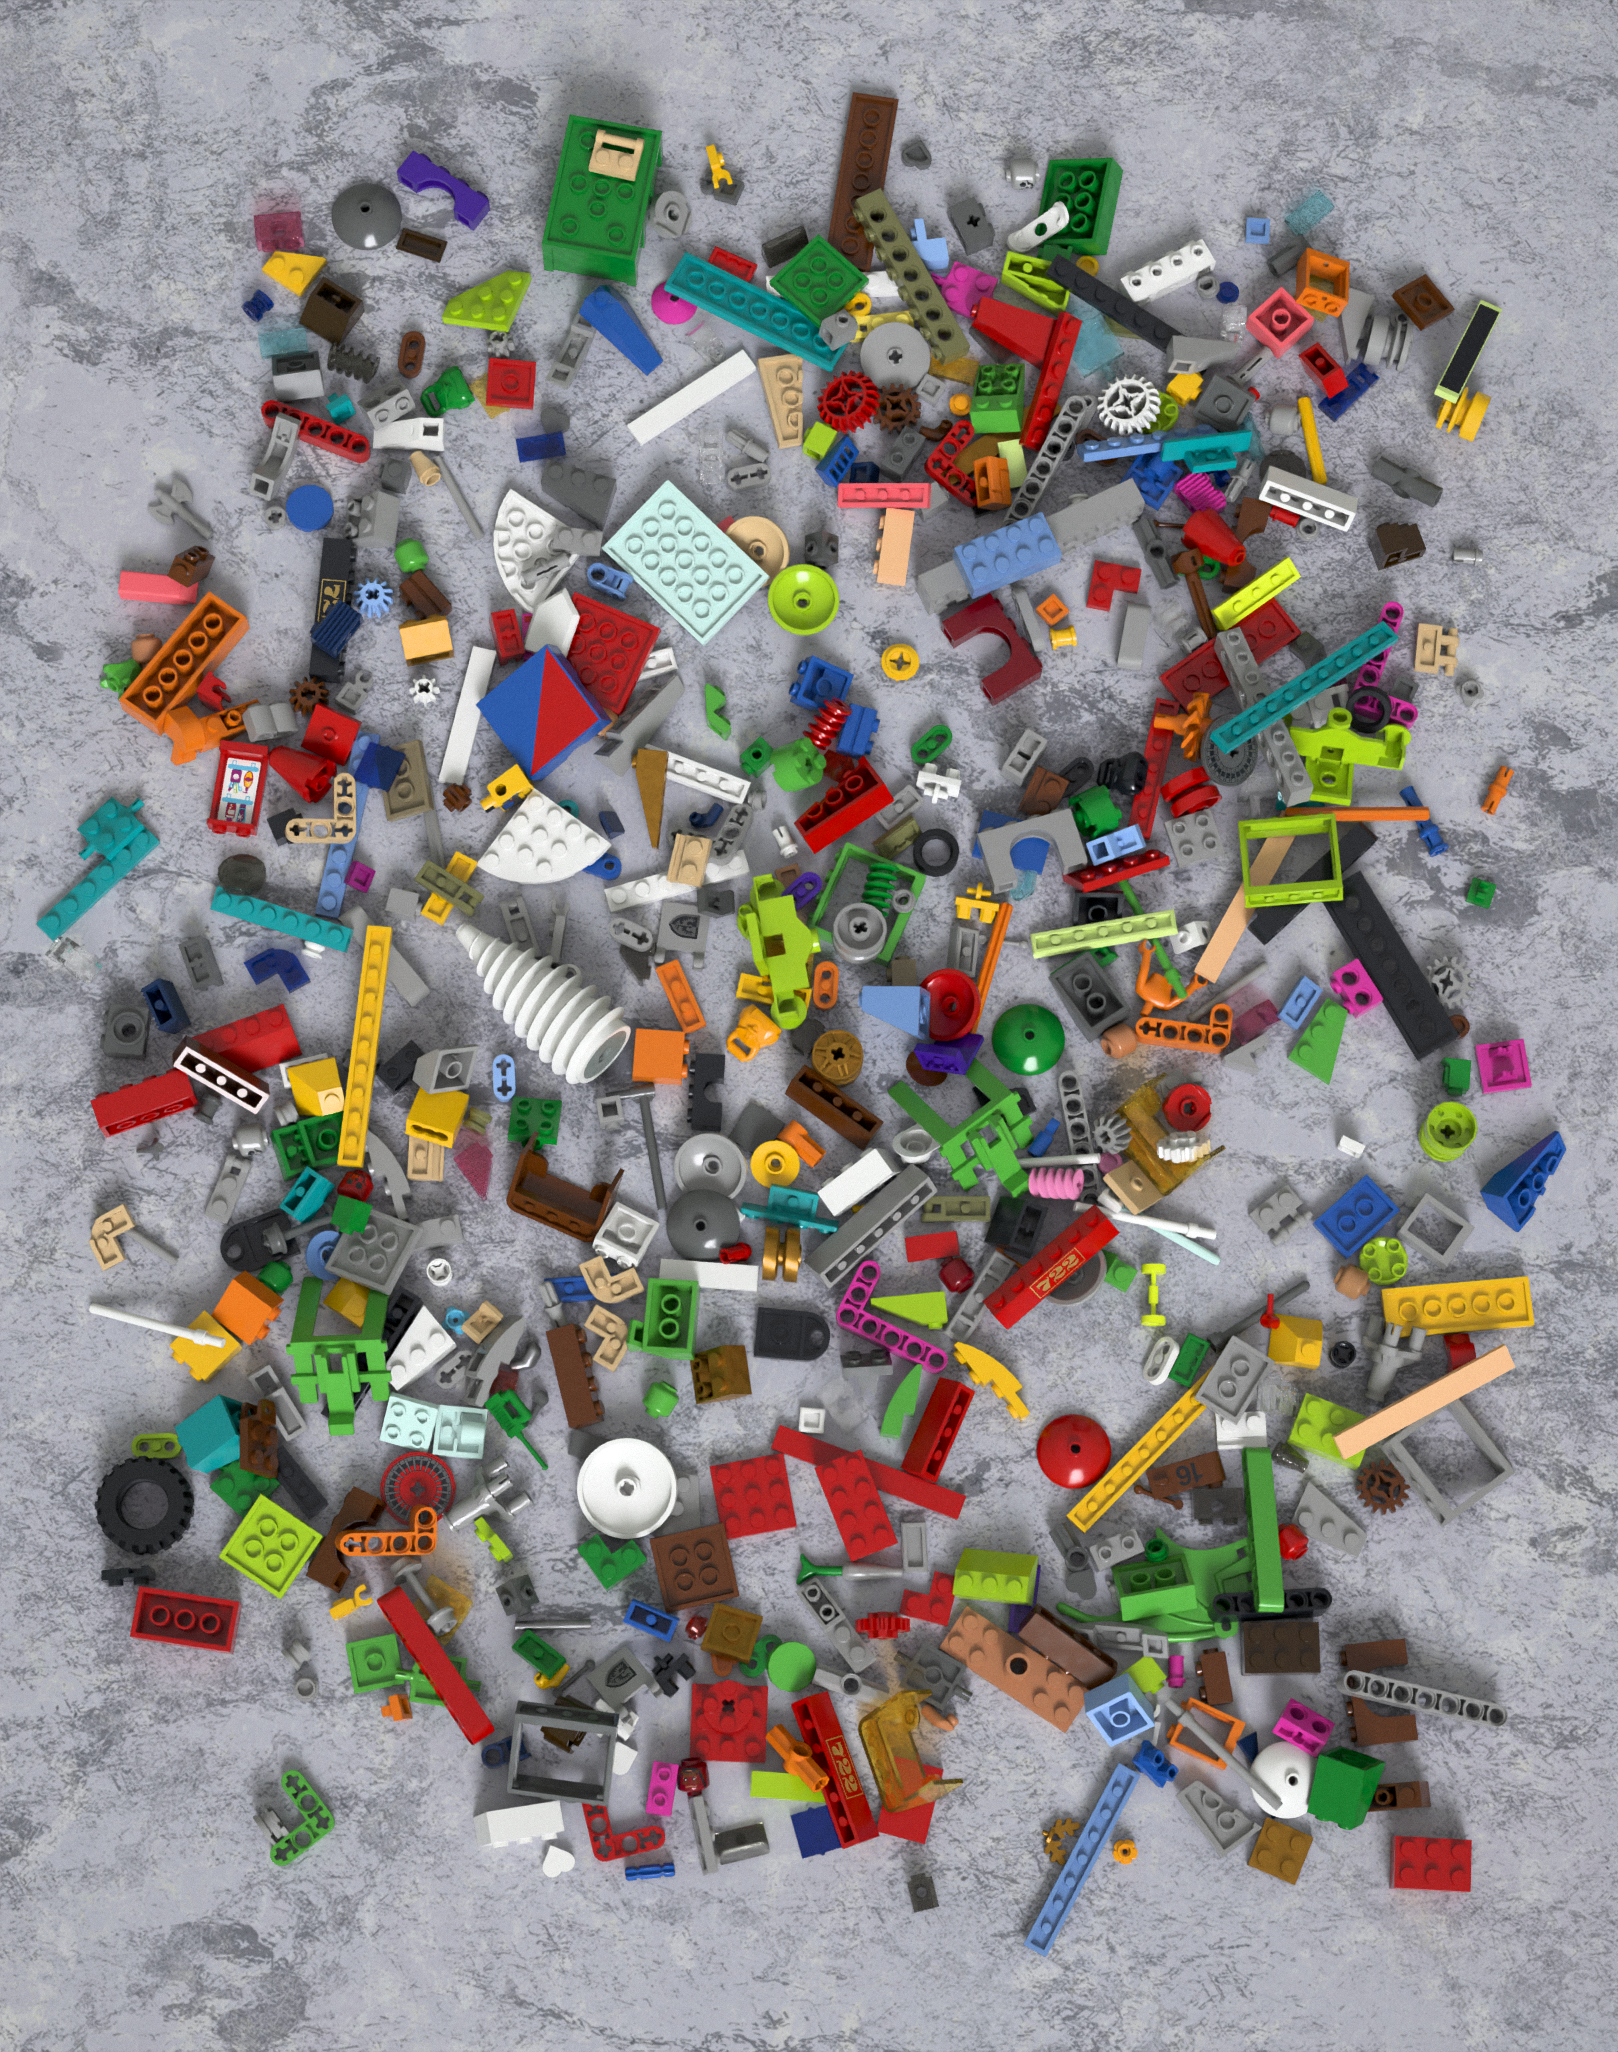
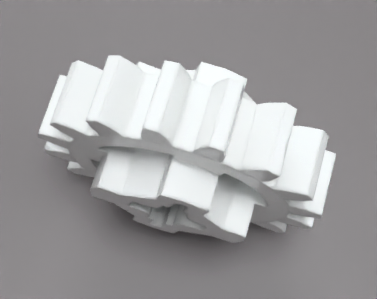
[1156,1130,1211,1163]

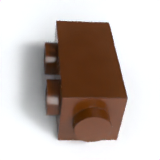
[167,546,215,588]
[1194,1648,1233,1706]

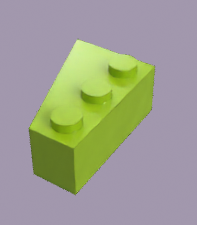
[1001,251,1070,317]

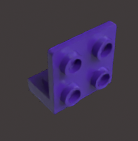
[913,1033,984,1075]

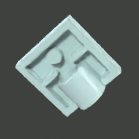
[379,1392,440,1453]
[432,1405,488,1460]

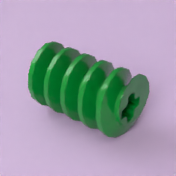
[860,863,900,917]

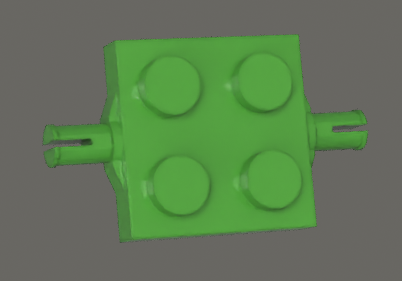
[394,1655,481,1707]

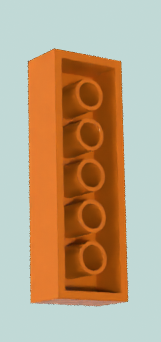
[119,591,250,737]

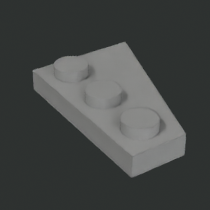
[1289,1481,1367,1559]
[1175,1780,1262,1858]

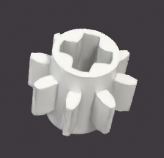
[409,675,440,707]

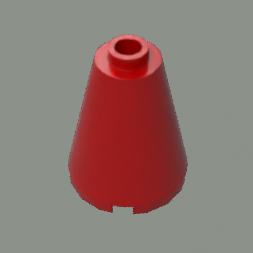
[1181,507,1246,566]
[268,745,337,804]

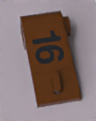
[1146,1451,1227,1500]

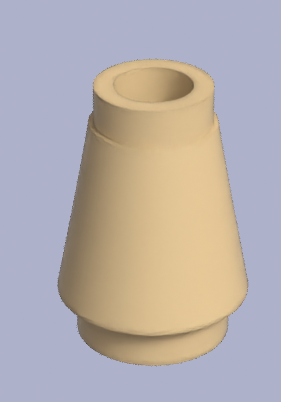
[410,451,441,486]

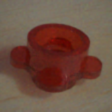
[685,1615,708,1640]

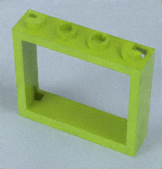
[1238,813,1343,908]

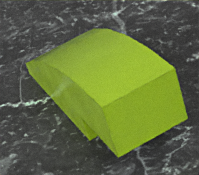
[750,1771,826,1803]

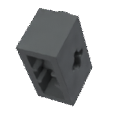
[948,197,995,256]
[880,426,926,483]

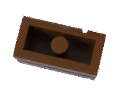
[399,569,452,621]

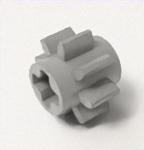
[485,331,516,359]

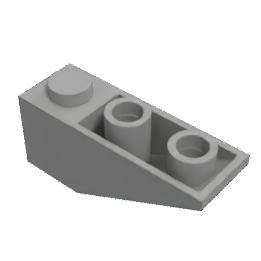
[1337,287,1376,367]
[1166,335,1241,375]

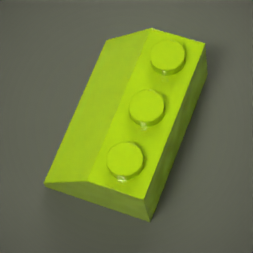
[953,1548,1038,1606]

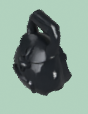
[1096,751,1148,796]

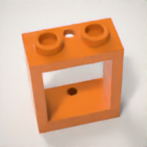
[1295,247,1350,317]
[1166,1697,1246,1771]

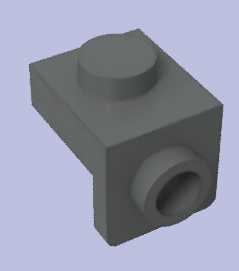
[1288,631,1327,671]
[697,888,735,919]

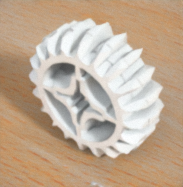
[1097,374,1161,437]

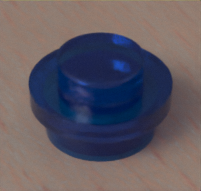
[1216,282,1239,305]

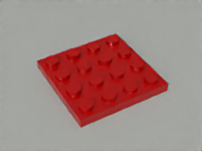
[566,592,661,716]

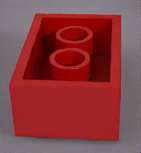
[1390,1836,1472,1893]

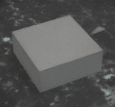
[914,373,947,407]

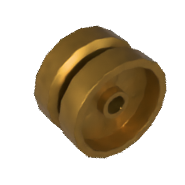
[762,1226,802,1283]

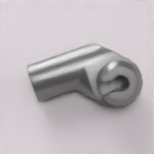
[510,1342,541,1373]

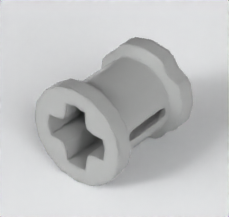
[1176,625,1208,656]

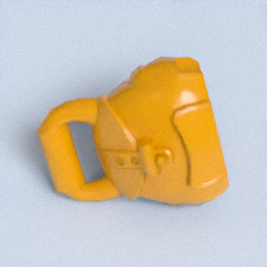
[726,1004,781,1062]

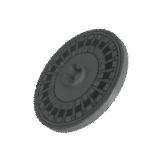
[1201,714,1258,787]

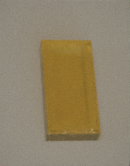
[928,356,979,386]

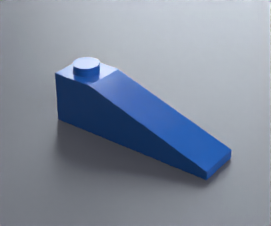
[579,284,663,376]
[1480,1131,1566,1232]

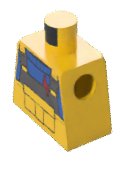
[479,764,536,813]

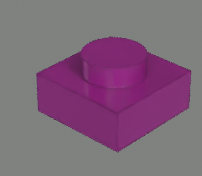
[343,861,376,893]

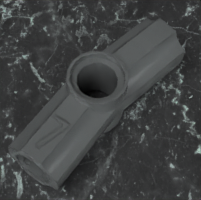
[1371,456,1443,508]

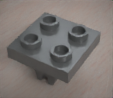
[840,1349,893,1395]

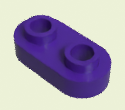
[781,872,822,913]

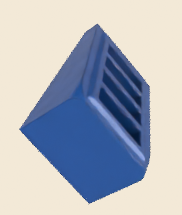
[814,435,859,488]

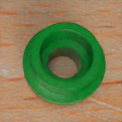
[1144,1538,1169,1562]

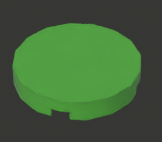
[766,1641,816,1692]

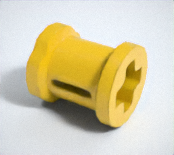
[1049,625,1077,650]

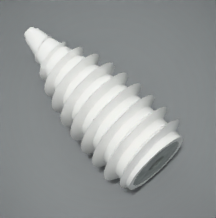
[456,923,631,1084]

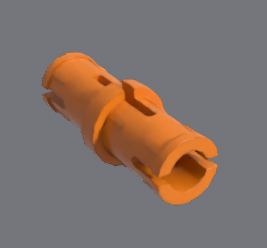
[1481,766,1514,815]

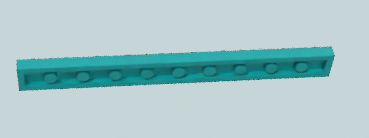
[1210,621,1399,755]

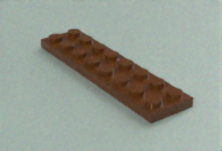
[827,92,899,272]

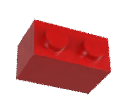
[1298,342,1349,399]

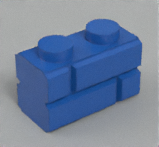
[836,703,880,760]
[623,1598,680,1643]

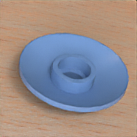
[305,1231,342,1280]

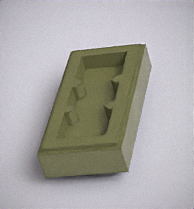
[872,815,922,860]

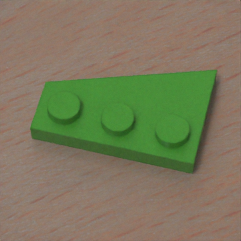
[1288,998,1348,1085]

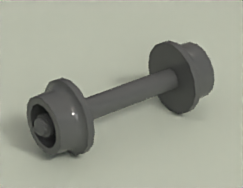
[263,1202,339,1254]

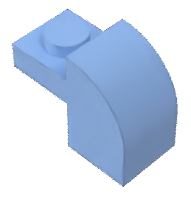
[910,218,949,270]
[1086,824,1146,866]

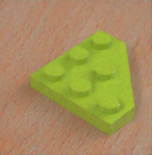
[442,270,532,332]

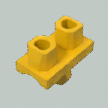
[955,882,999,923]

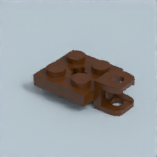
[240,1399,279,1479]

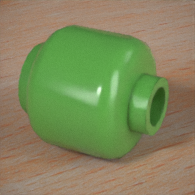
[394,538,429,574]
[642,1380,679,1419]

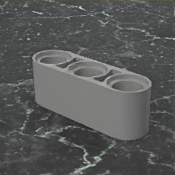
[1116,602,1152,672]

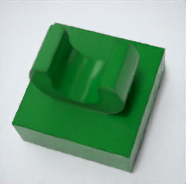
[1465,877,1496,909]

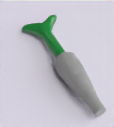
[796,1553,903,1585]

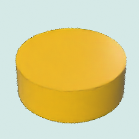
[1076,256,1099,277]

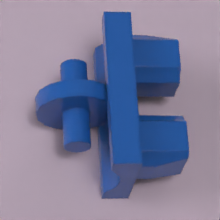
[1132,1740,1179,1788]

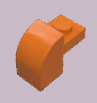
[163,706,205,766]

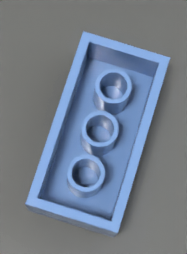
[953,512,1062,599]

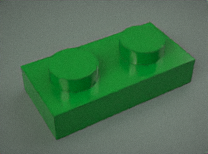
[511,1629,566,1680]

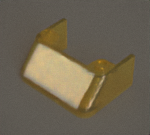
[1113,1072,1226,1196]
[858,1689,963,1813]

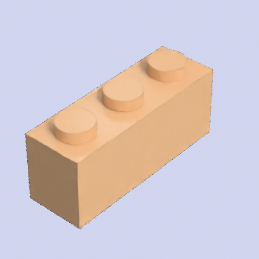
[873,508,915,586]

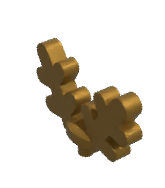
[1042,1818,1080,1865]

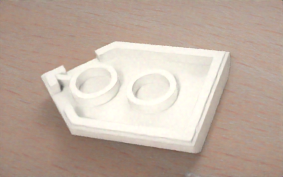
[523,588,580,657]

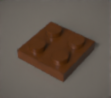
[1392,274,1455,331]

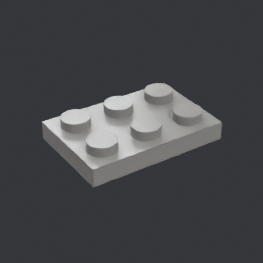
[1194,1335,1275,1425]

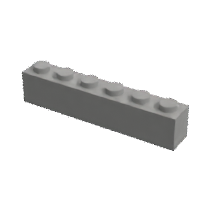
[803,1163,938,1289]

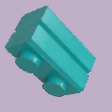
[278,1166,335,1223]

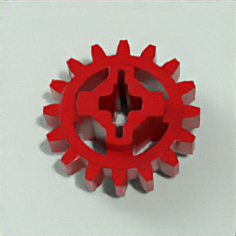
[855,1611,910,1640]

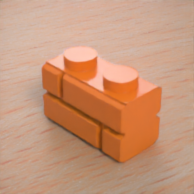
[973,456,1012,511]

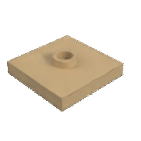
[1103,1160,1164,1215]

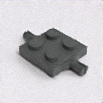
[893,1642,973,1711]

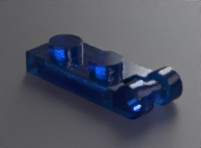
[1318,362,1379,423]

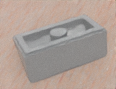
[946,926,980,978]

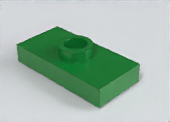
[1167,1333,1211,1388]

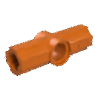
[765,1724,830,1793]

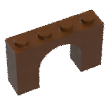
[1338,1638,1418,1748]

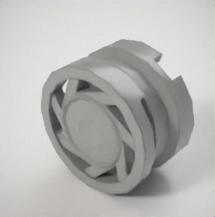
[253,1805,290,1846]

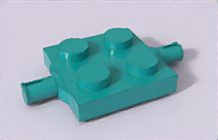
[77,797,145,861]

